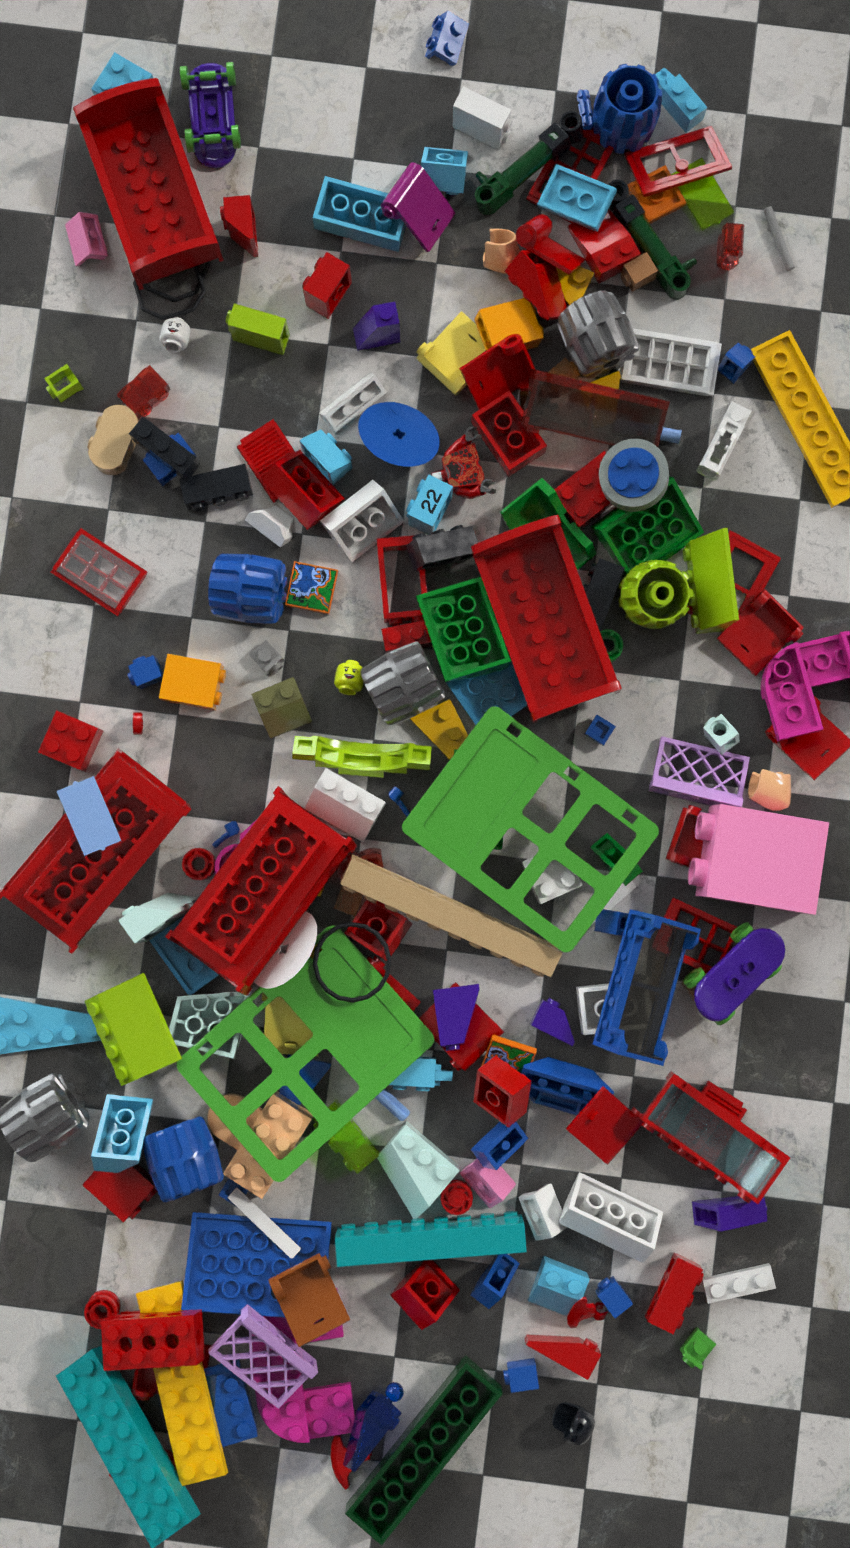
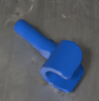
[388,786,410,817]
[212,821,240,848]

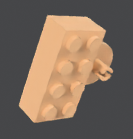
[207,1091,313,1199]

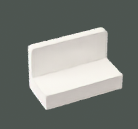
[518,1183,567,1241]

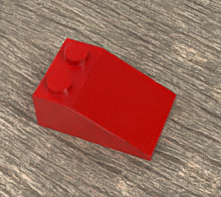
[567,209,641,284]

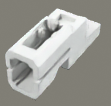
[696,401,751,481]

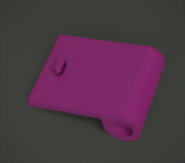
[381,163,455,252]

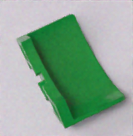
[500,478,597,570]

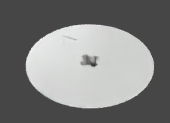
[254,912,317,988]

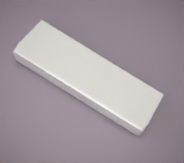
[319,373,387,433]

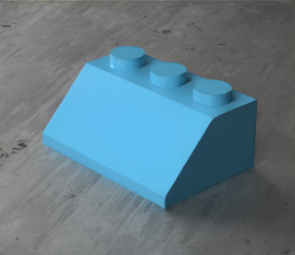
[91,1094,153,1173]

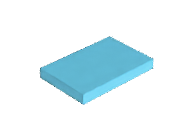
[537,164,617,232]

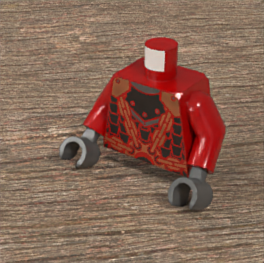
[431,427,496,499]

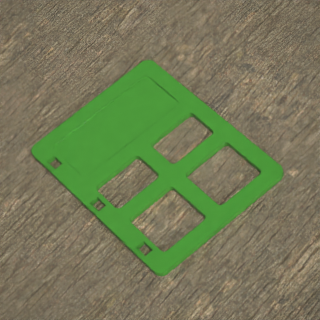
[402,706,659,952]
[177,925,434,1182]

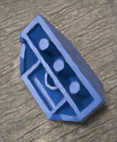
[521,1057,614,1115]

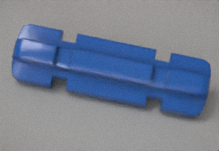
[577,89,593,131]

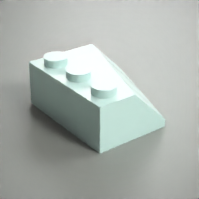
[118,893,199,943]
[169,991,251,1059]
[377,1121,460,1219]

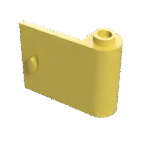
[416,311,486,396]
[262,992,319,1056]

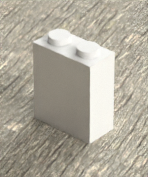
[453,86,513,150]

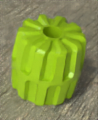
[617,560,693,629]

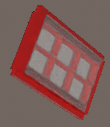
[51,528,148,616]

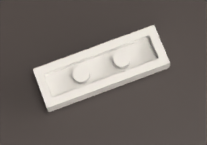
[702,1263,776,1304]

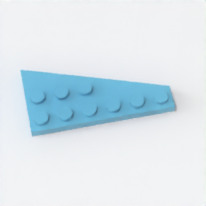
[0,997,101,1054]

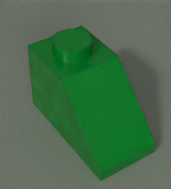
[590,833,643,886]

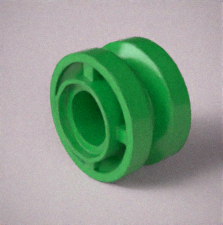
[600,629,623,663]

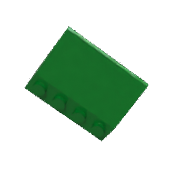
[591,476,704,576]
[416,577,511,682]

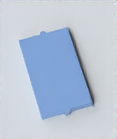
[57,776,121,856]

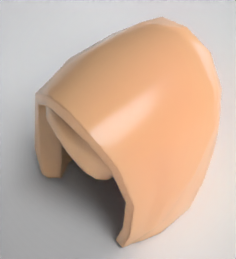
[483,229,520,274]
[748,769,791,811]

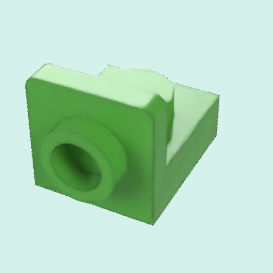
[680,1327,716,1370]

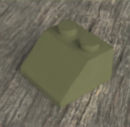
[251,677,312,739]

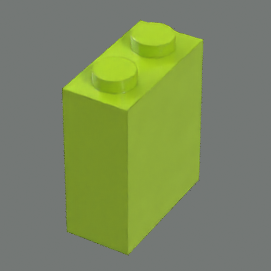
[226,303,290,355]

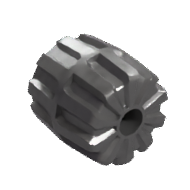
[558,290,639,379]
[361,642,445,725]
[0,1073,90,1162]

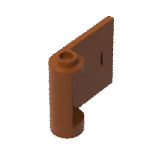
[268,1253,350,1347]

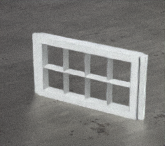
[618,328,722,397]

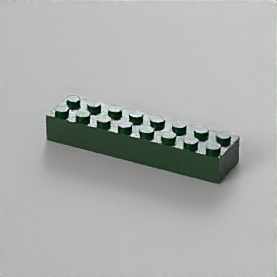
[345,1355,503,1546]

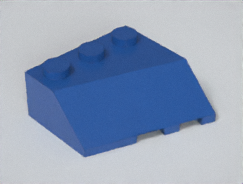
[204,1359,258,1447]

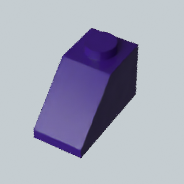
[530,998,575,1046]

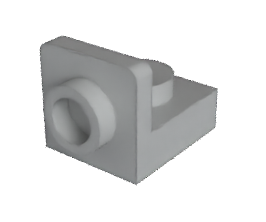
[249,640,284,675]

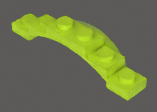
[292,735,432,778]

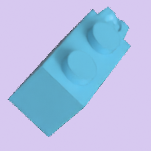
[655,68,707,133]
[389,1056,453,1091]

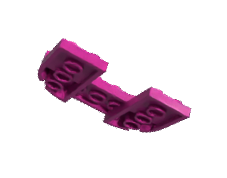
[760,631,850,741]
[252,1288,357,1443]

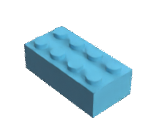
[312,176,407,252]

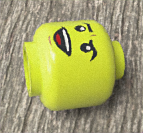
[334,660,364,695]

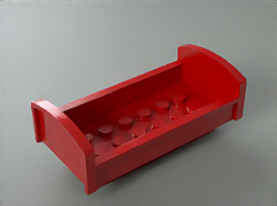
[73,78,224,290]
[471,515,622,724]
[0,748,191,954]
[165,786,357,996]

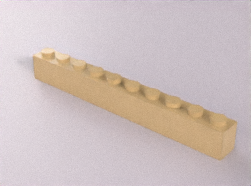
[340,854,563,977]

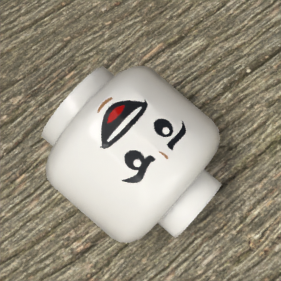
[160,317,191,353]

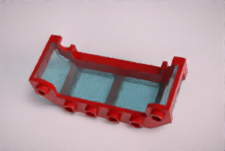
[638,1071,790,1204]

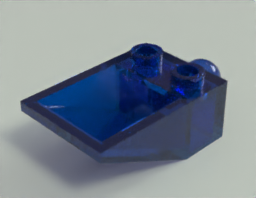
[343,1382,404,1473]

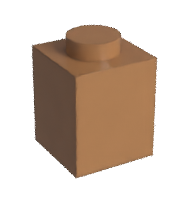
[621,252,658,292]

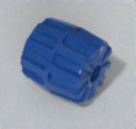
[593,63,662,154]
[208,554,288,624]
[143,1116,224,1202]

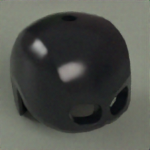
[552,1402,595,1446]

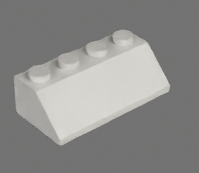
[559,1172,663,1263]

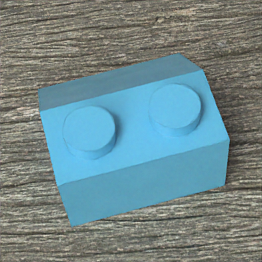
[421,147,468,195]
[300,430,353,485]
[528,1256,590,1316]

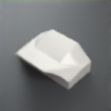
[245,505,294,547]

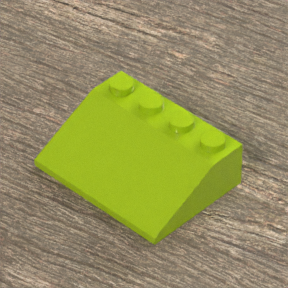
[683,528,739,634]
[84,973,182,1086]

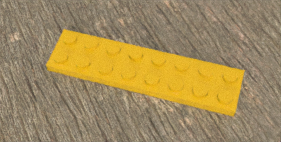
[750,330,850,508]
[136,1280,228,1486]

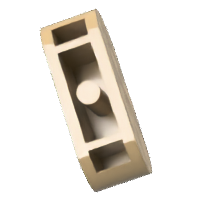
[87,405,139,475]

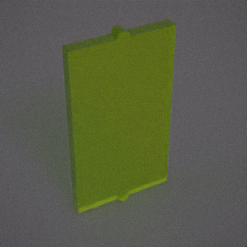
[671,158,734,231]

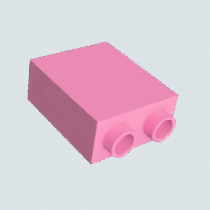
[688,804,829,915]

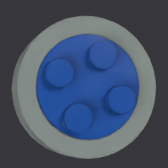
[599,439,669,512]

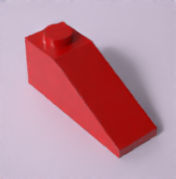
[524,1334,601,1380]

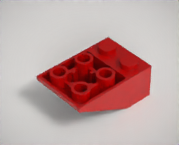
[504,250,567,321]

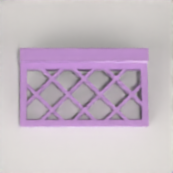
[648,736,750,807]
[208,1304,318,1409]

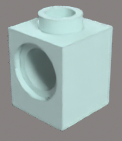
[703,714,740,755]

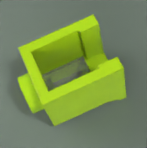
[44,364,84,402]

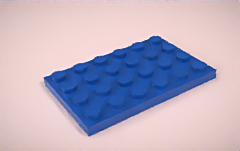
[181,1212,332,1320]

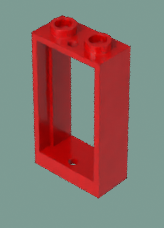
[377,535,427,626]

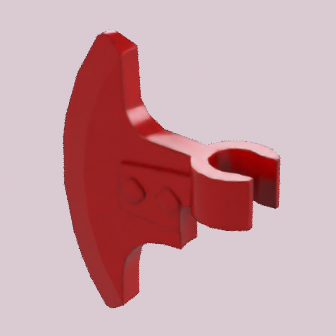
[567,1296,608,1328]
[331,1435,372,1489]

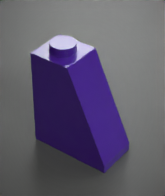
[353,301,400,351]
[433,984,480,1051]
[692,1196,767,1231]

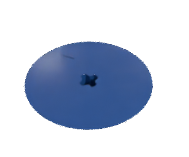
[358,402,440,467]

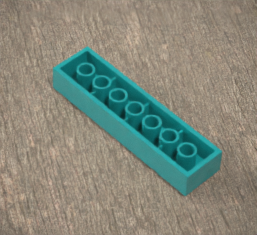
[335,1211,527,1267]
[56,1345,201,1548]

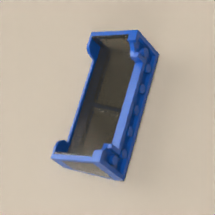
[593,909,701,1066]

